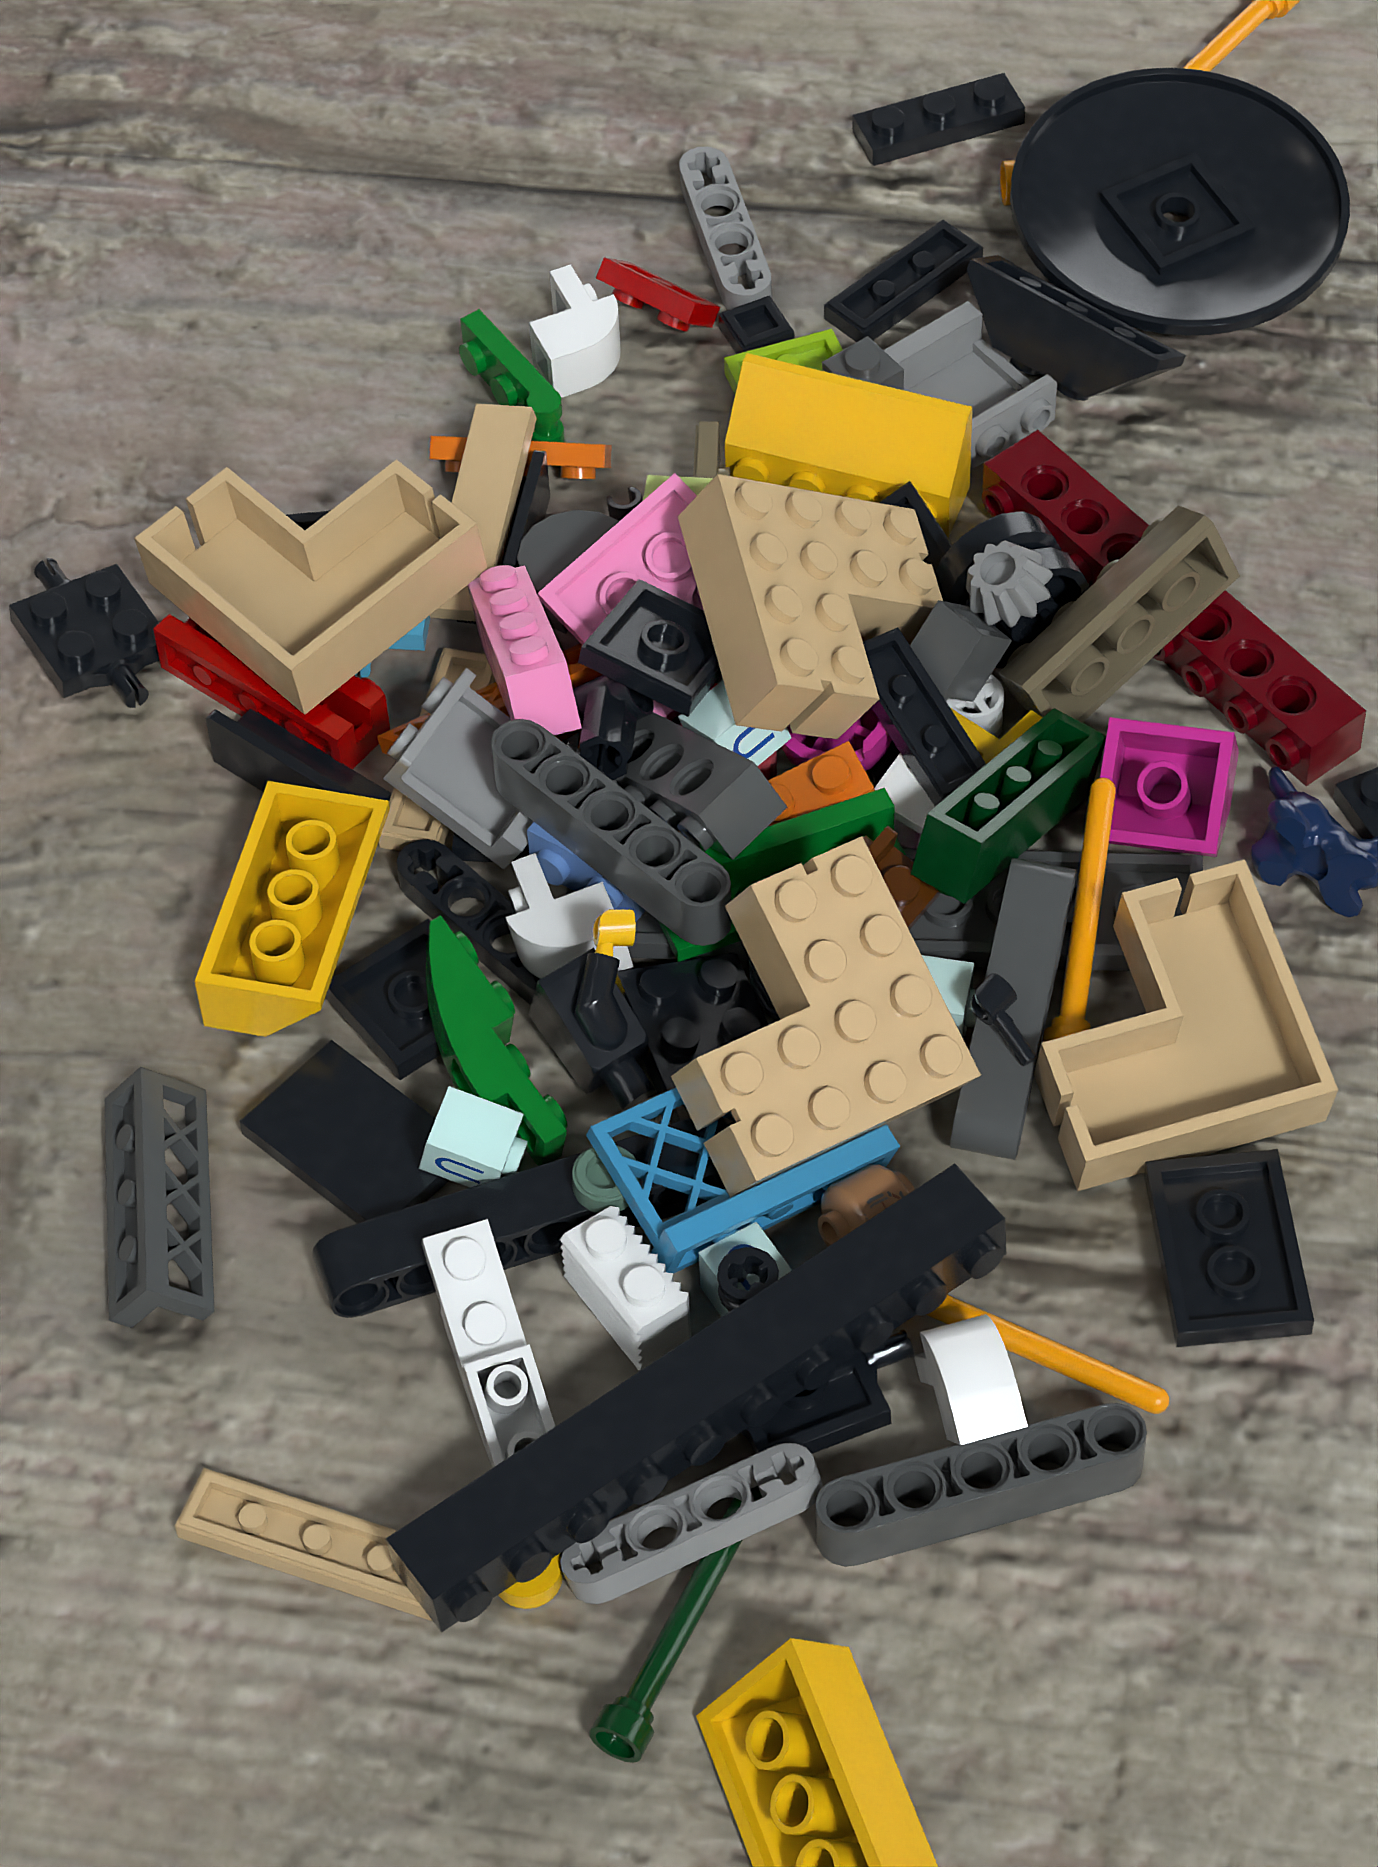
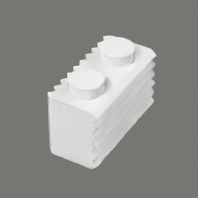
[560,1206,691,1370]

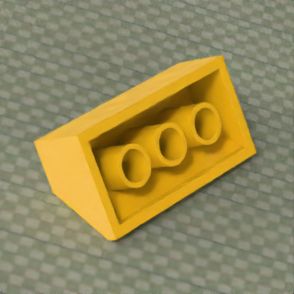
[724,353,972,538]
[194,781,390,1037]
[696,1638,938,1867]

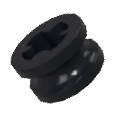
[717,1247,779,1312]

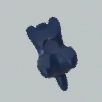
[1250,767,1378,918]

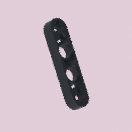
[396,839,540,1006]

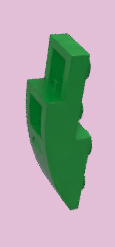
[426,915,568,1166]

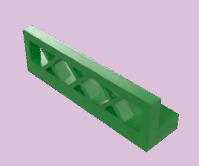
[657,787,906,962]

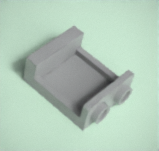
[884,301,1057,470]
[383,668,577,869]

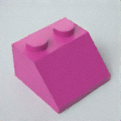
[1100,717,1239,857]

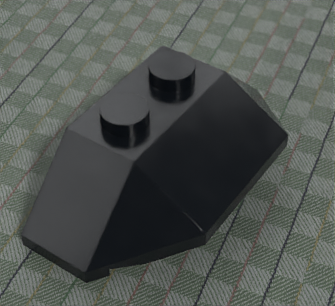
[966,255,1186,401]

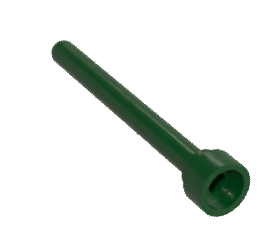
[589,1486,763,1763]

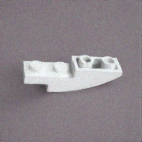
[421,1219,555,1468]

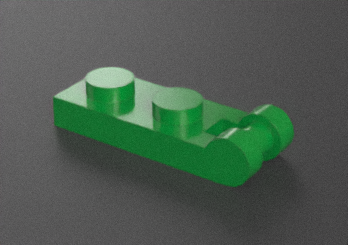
[459,309,564,442]

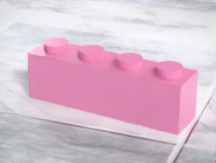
[467,565,582,735]

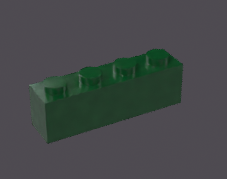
[911,708,1106,904]

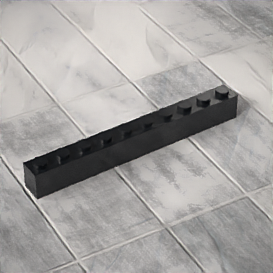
[386,1163,1007,1632]

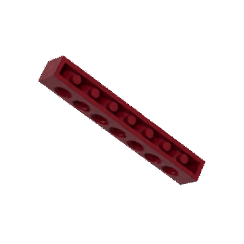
[982,429,1367,786]

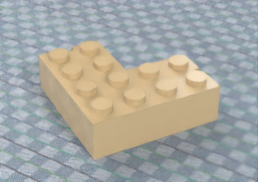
[134,459,487,715]
[678,474,943,739]
[671,836,981,1197]
[1034,859,1338,1192]

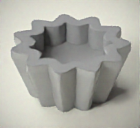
[966,541,1053,627]

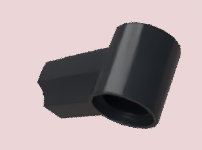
[573,675,654,780]

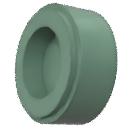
[572,1146,640,1213]

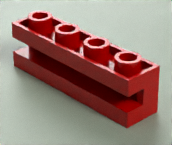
[153,614,391,769]

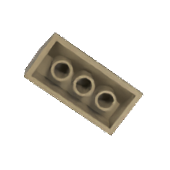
[998,505,1240,723]

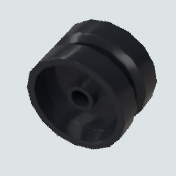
[935,511,1090,668]

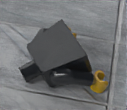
[529,909,655,1111]

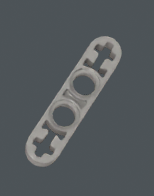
[679,147,772,310]
[560,1443,823,1604]

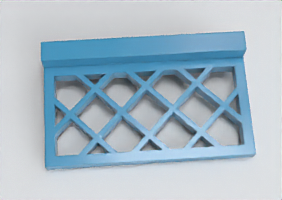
[586,1088,900,1274]

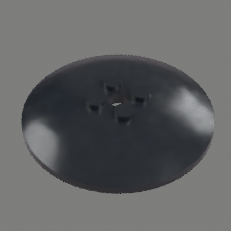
[1010,68,1350,336]

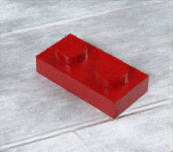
[596,257,721,332]

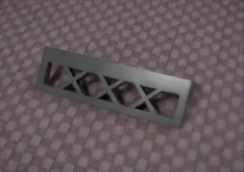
[105,1067,215,1328]

